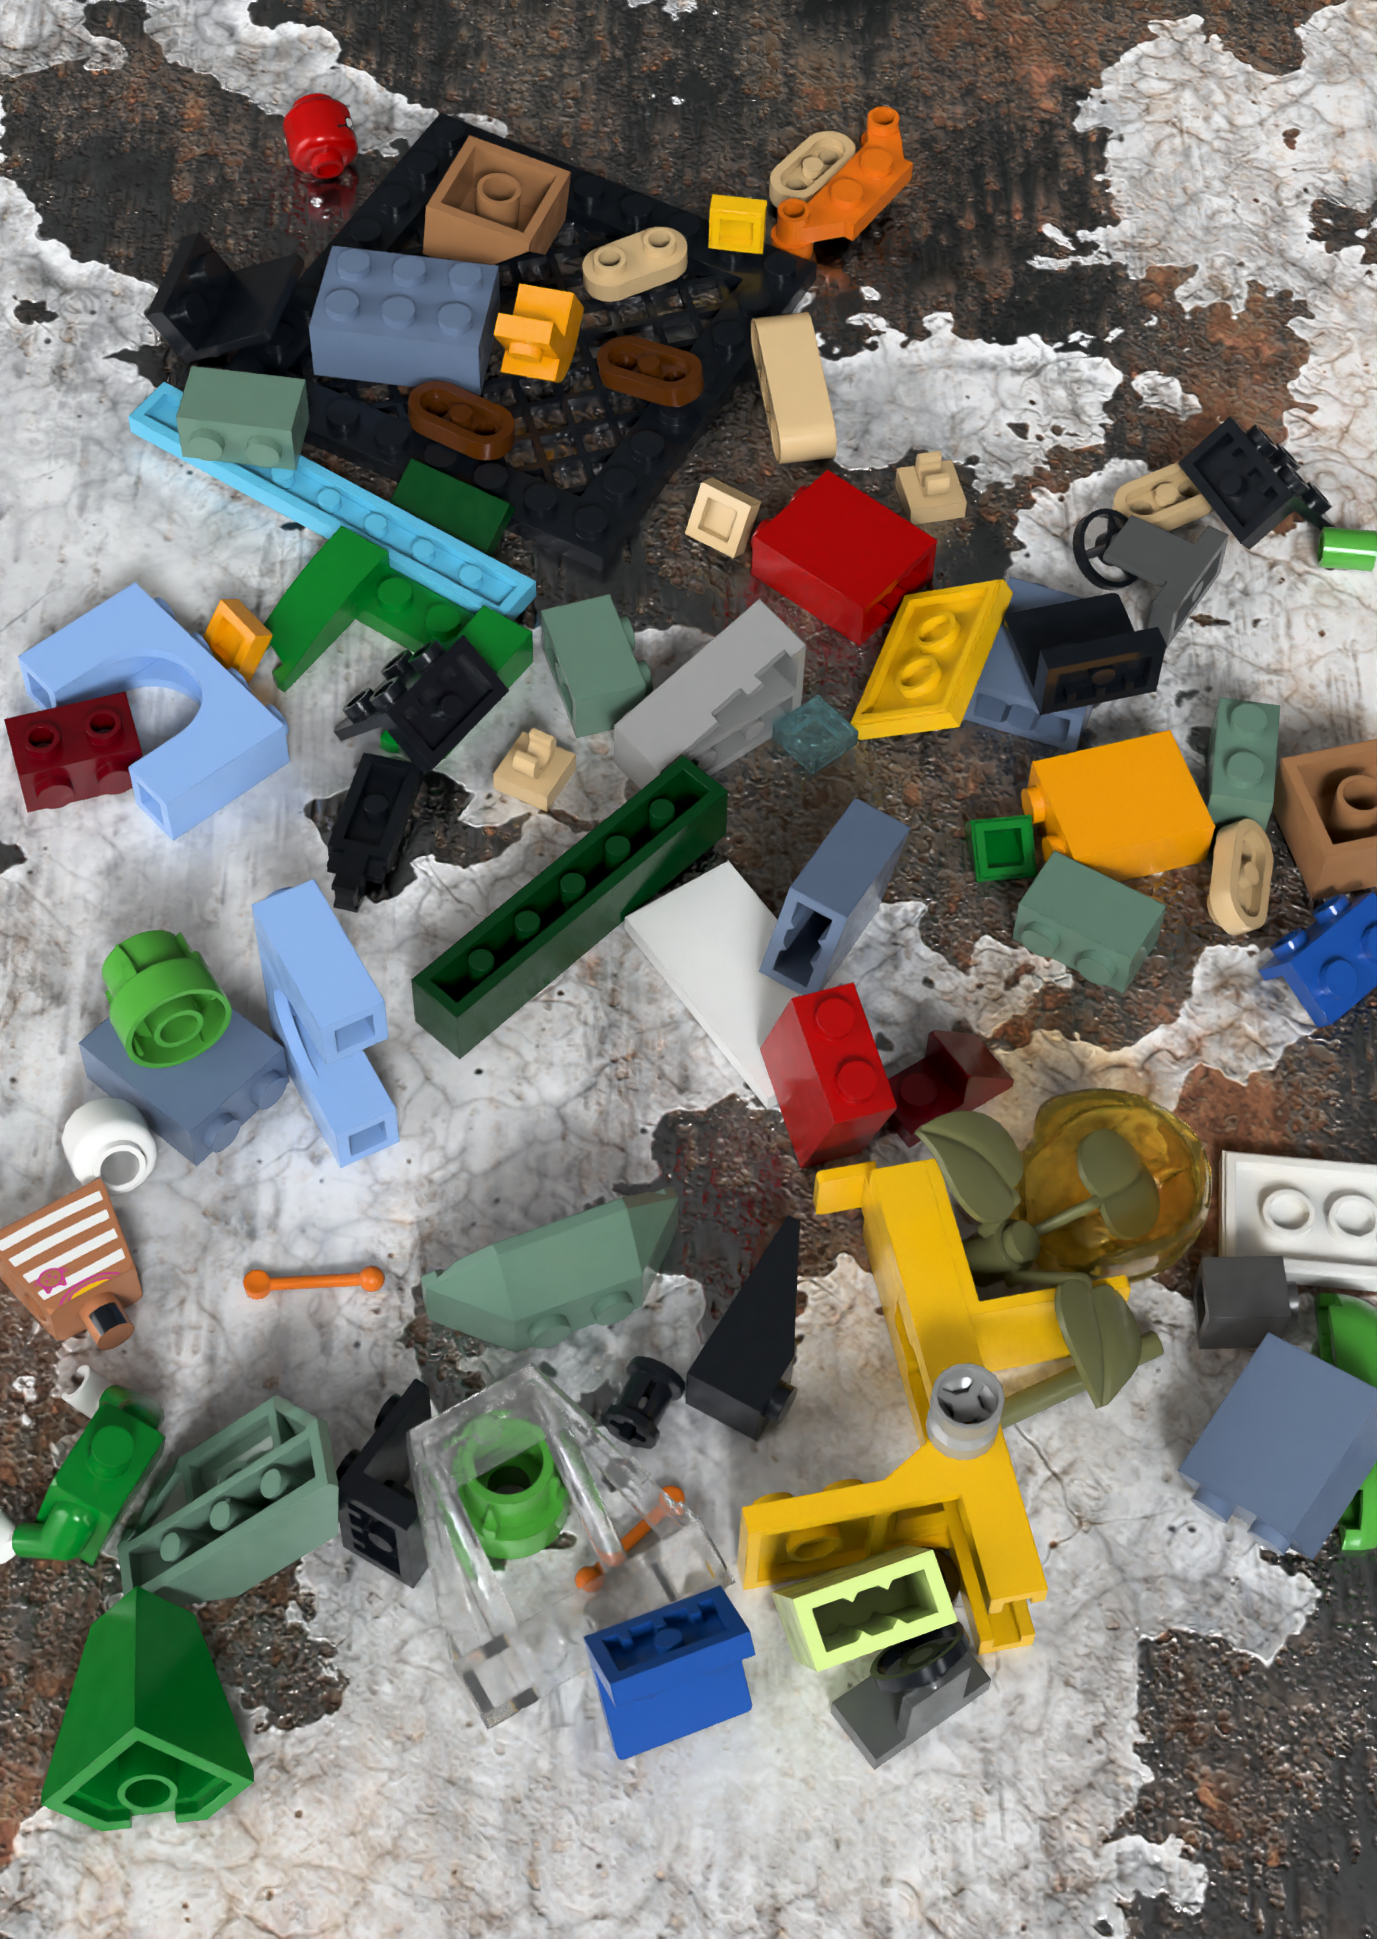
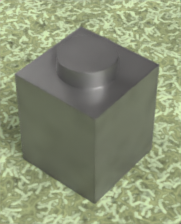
[1192,1256,1299,1349]

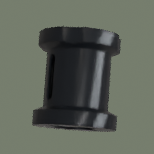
[600,1356,685,1449]

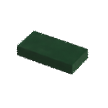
[390,458,516,557]

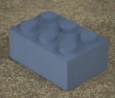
[309,246,500,395]

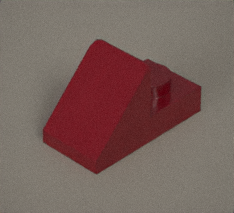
[887,1030,1014,1148]

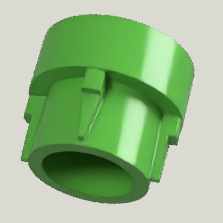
[102,930,232,1068]
[449,1416,569,1559]

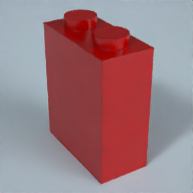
[751,469,937,646]
[760,982,897,1169]

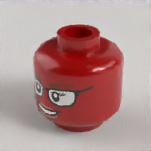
[283,93,358,179]

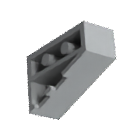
[614,599,806,790]

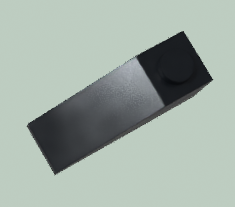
[686,1215,800,1441]

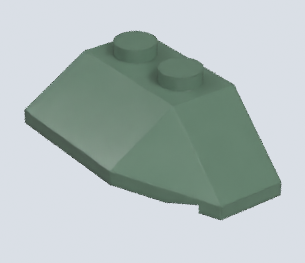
[421,1186,679,1353]
[117,1395,339,1606]

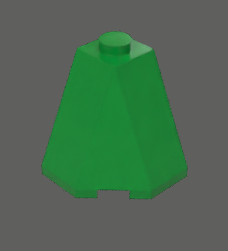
[41,1585,254,1831]

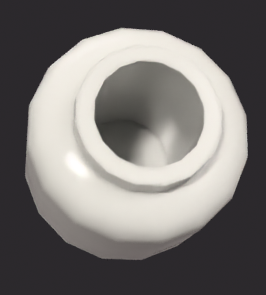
[62,1097,157,1196]

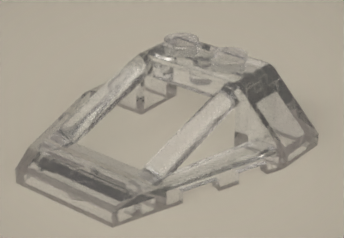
[406,1362,736,1730]

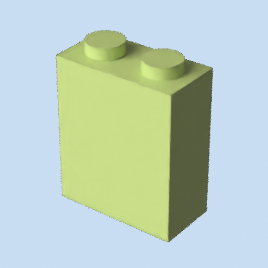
[771,1545,958,1672]

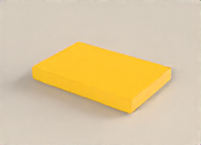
[849,579,1013,740]

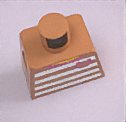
[0,1178,143,1350]

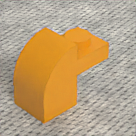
[494,284,584,383]

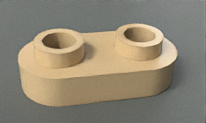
[769,131,856,208]
[582,227,688,302]
[1112,461,1213,531]
[1207,818,1273,936]

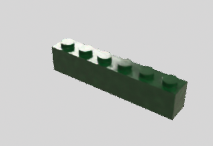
[411,756,728,1059]

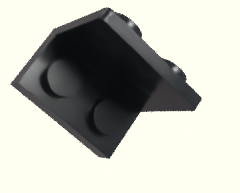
[146,232,305,363]
[1178,416,1336,550]
[1004,593,1167,715]
[333,635,509,773]
[336,1379,434,1589]

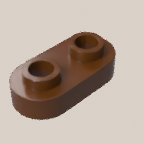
[597,336,705,407]
[408,381,515,460]

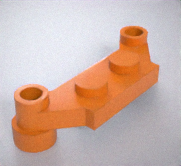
[770,106,913,260]

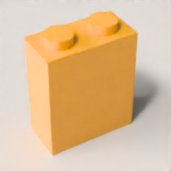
[1021,730,1215,882]

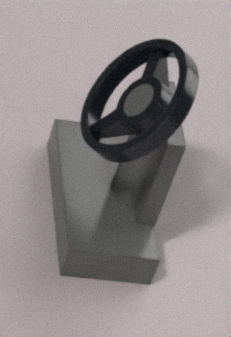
[1072,508,1229,649]
[830,1622,991,1770]

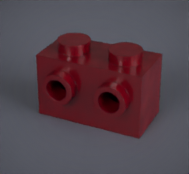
[4,691,143,813]

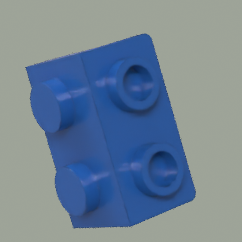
[1258,892,1377,1028]

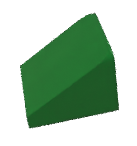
[964,815,1038,883]

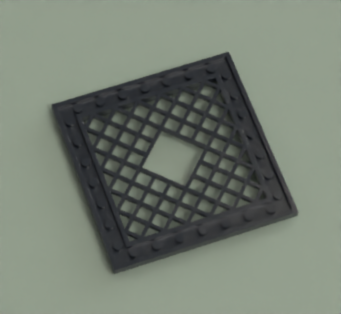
[222,113,817,572]

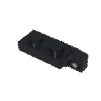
[327,753,424,913]

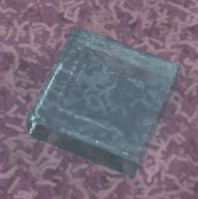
[772,694,858,775]

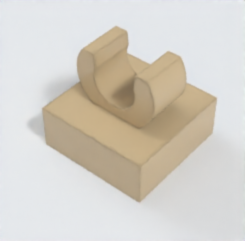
[895,451,967,525]
[685,477,761,558]
[493,728,576,812]

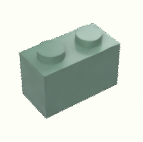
[176,366,310,470]
[541,594,654,738]
[1203,697,1280,840]
[1012,850,1167,994]

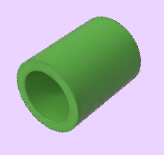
[1317,527,1377,571]

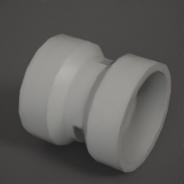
[926,1363,1005,1460]

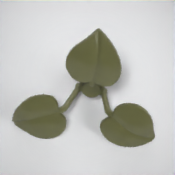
[915,1111,1160,1409]

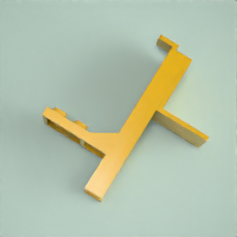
[737,1158,1131,1655]

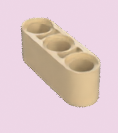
[750,312,837,464]

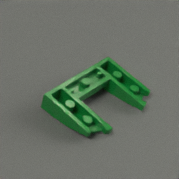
[263,526,533,759]

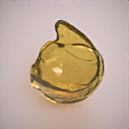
[1008,1088,1212,1284]

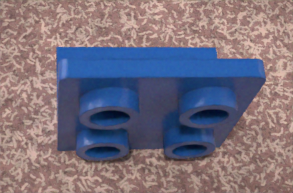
[583,1585,756,1760]

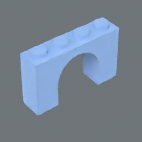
[18,582,290,841]
[251,879,400,1168]

